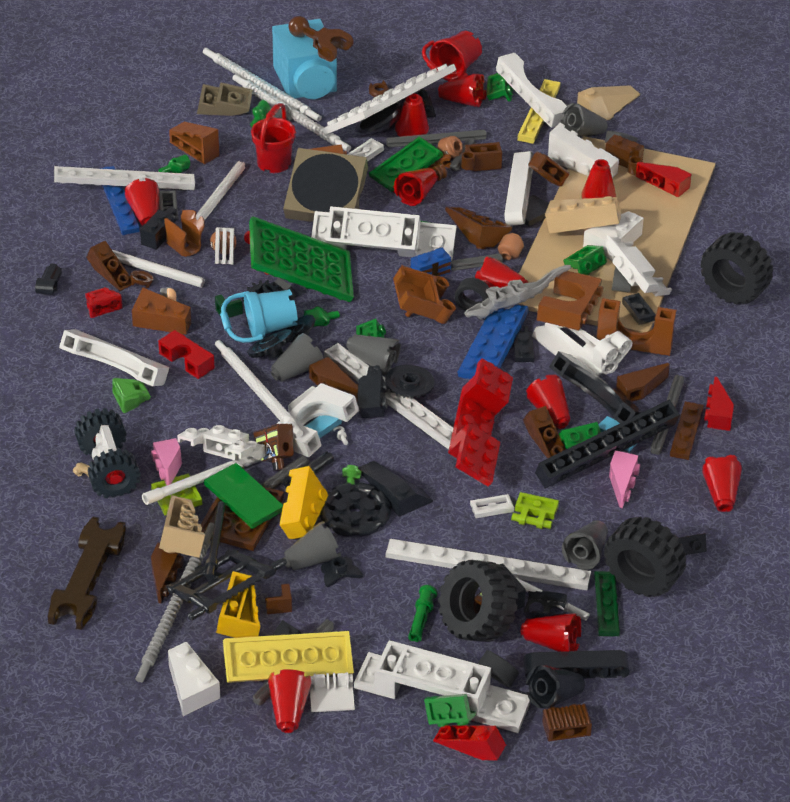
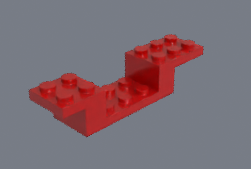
[448,358,513,486]

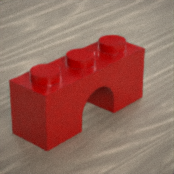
[158,330,215,379]

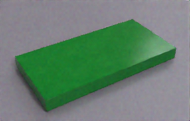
[369,136,443,192]
[204,463,283,529]

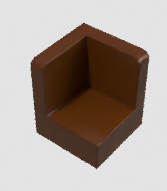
[265,584,292,614]

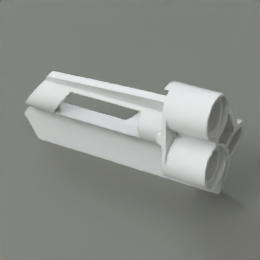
[532,323,633,375]

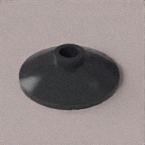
[287,315,315,342]

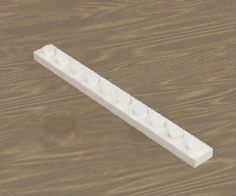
[324,343,453,449]
[386,539,591,590]

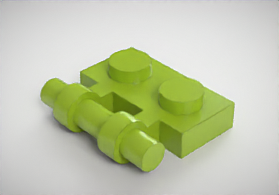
[511,492,559,529]

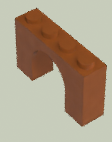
[537,271,604,331]
[597,298,677,356]

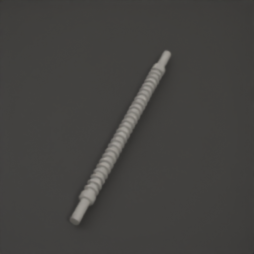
[135,523,214,683]

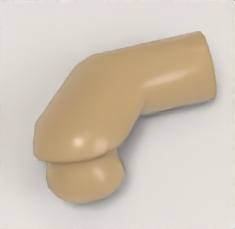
[73,462,90,477]

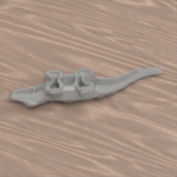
[464,265,571,320]

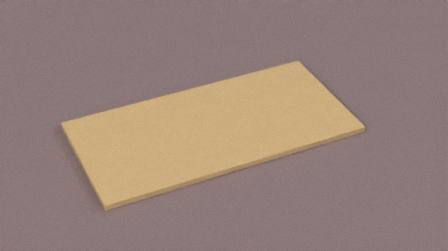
[516,136,715,333]

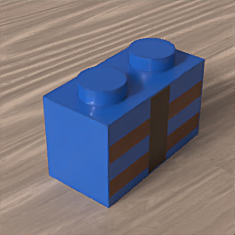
[411,247,451,276]

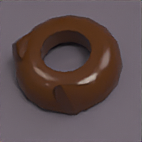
[369,80,390,97]
[130,270,154,288]

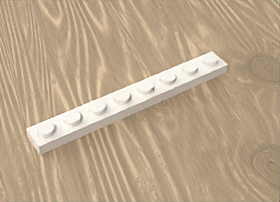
[54,166,195,190]

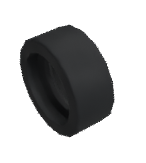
[455,278,489,311]
[477,650,519,687]

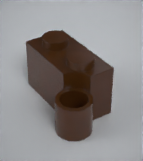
[605,134,644,175]
[461,142,502,171]

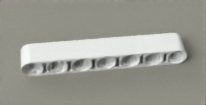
[505,151,533,226]

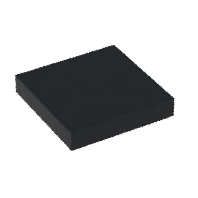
[525,195,549,226]

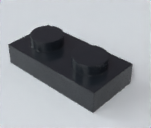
[622,293,656,325]

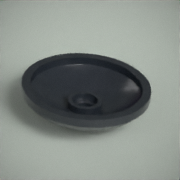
[357,101,402,134]

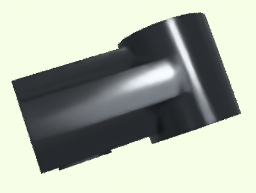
[35,263,62,296]

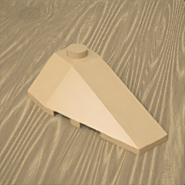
[577,86,640,120]

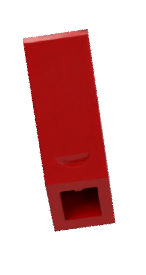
[636,162,692,197]
[704,377,734,431]
[433,725,506,760]

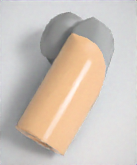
[160,287,176,301]

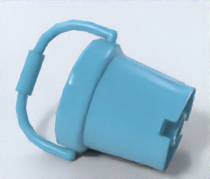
[220,289,298,343]

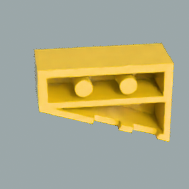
[280,466,328,539]

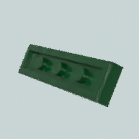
[594,571,620,636]

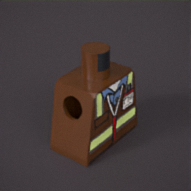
[253,424,294,471]

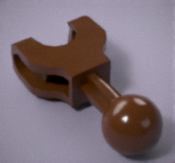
[288,16,354,62]

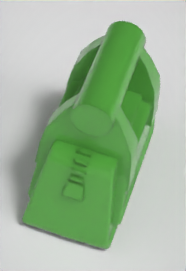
[112,378,151,413]

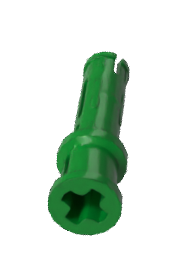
[408,585,438,642]

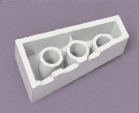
[548,122,619,179]

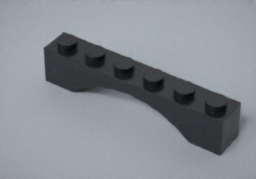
[549,351,644,423]

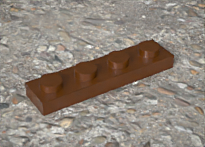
[670,401,704,460]

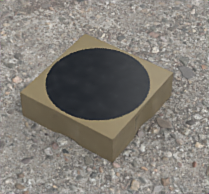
[283,148,368,222]

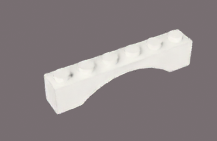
[496,53,567,128]
[59,329,169,386]

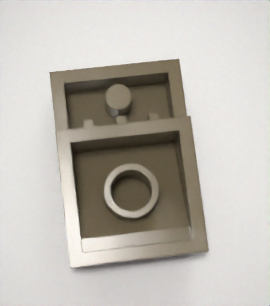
[197,82,253,116]

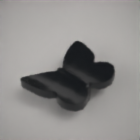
[321,557,363,587]

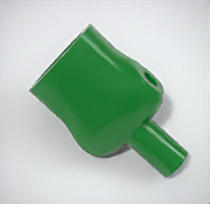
[250,100,271,127]
[158,154,190,173]
[304,306,340,327]

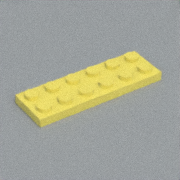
[223,631,354,683]

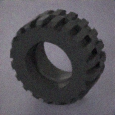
[701,232,773,305]
[604,517,686,597]
[438,560,518,642]

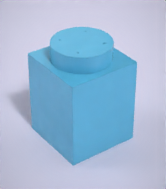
[272,19,337,99]

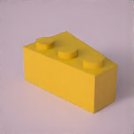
[216,571,260,638]

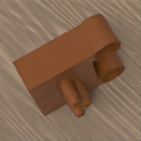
[393,265,456,324]

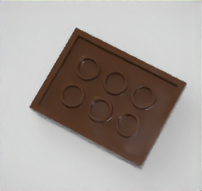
[201,486,284,551]

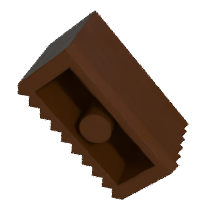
[528,151,570,186]
[542,703,592,742]

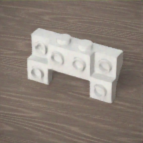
[605,235,672,296]
[177,425,265,460]

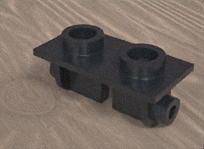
[418,89,436,118]
[678,533,707,555]

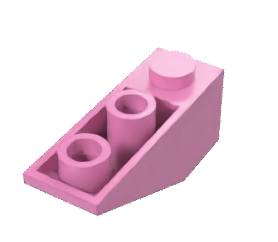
[151,438,182,485]
[609,450,640,508]

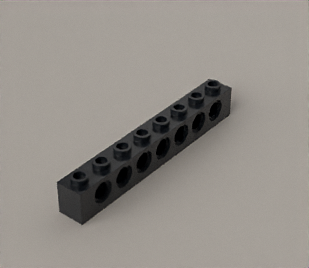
[535,399,680,489]

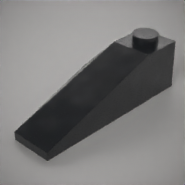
[358,461,433,517]

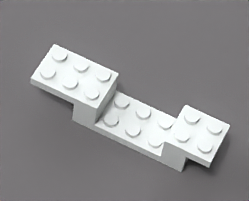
[311,206,457,260]
[354,640,531,733]

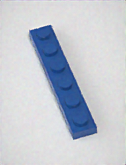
[100,166,140,235]

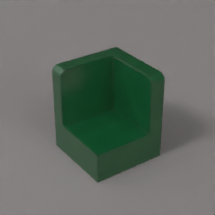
[215,294,243,318]

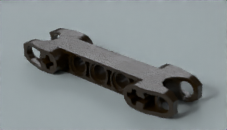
[48,516,126,630]

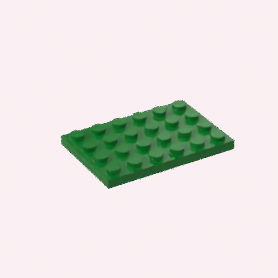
[249,216,354,302]

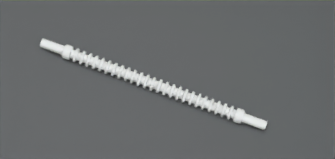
[203,48,322,122]
[232,74,351,152]
[215,340,303,437]

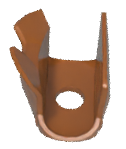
[164,210,205,257]

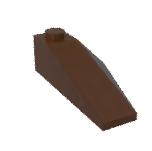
[445,207,512,249]

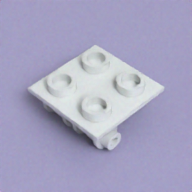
[310,672,355,712]

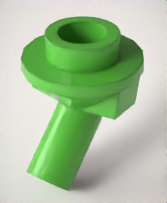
[342,465,362,485]

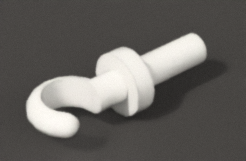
[333,426,348,445]

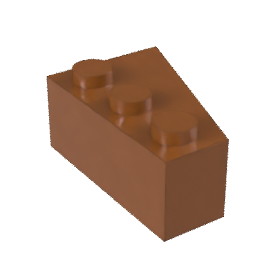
[169,121,219,164]
[132,287,191,335]

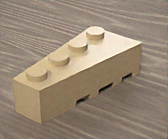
[545,196,621,234]
[159,495,205,558]

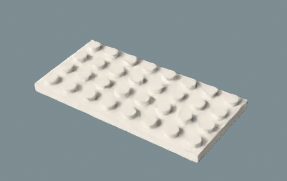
[322,64,456,135]

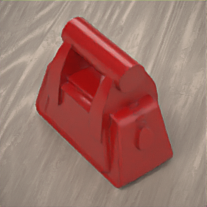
[85,287,123,318]

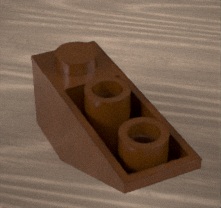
[86,240,132,291]
[309,357,358,402]
[616,362,670,402]
[523,406,566,458]
[151,543,184,604]

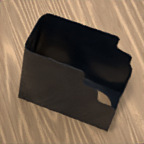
[524,591,568,619]

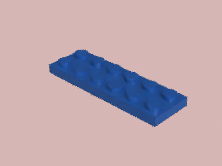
[457,305,529,379]

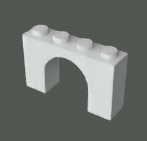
[277,383,359,457]

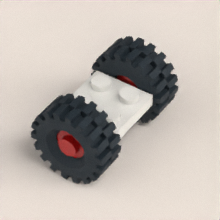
[74,408,141,499]

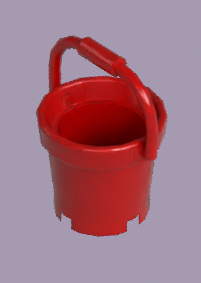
[422,31,482,82]
[251,103,296,173]

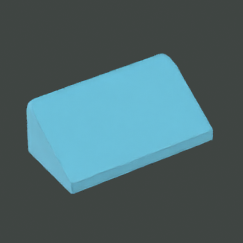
[306,415,342,439]

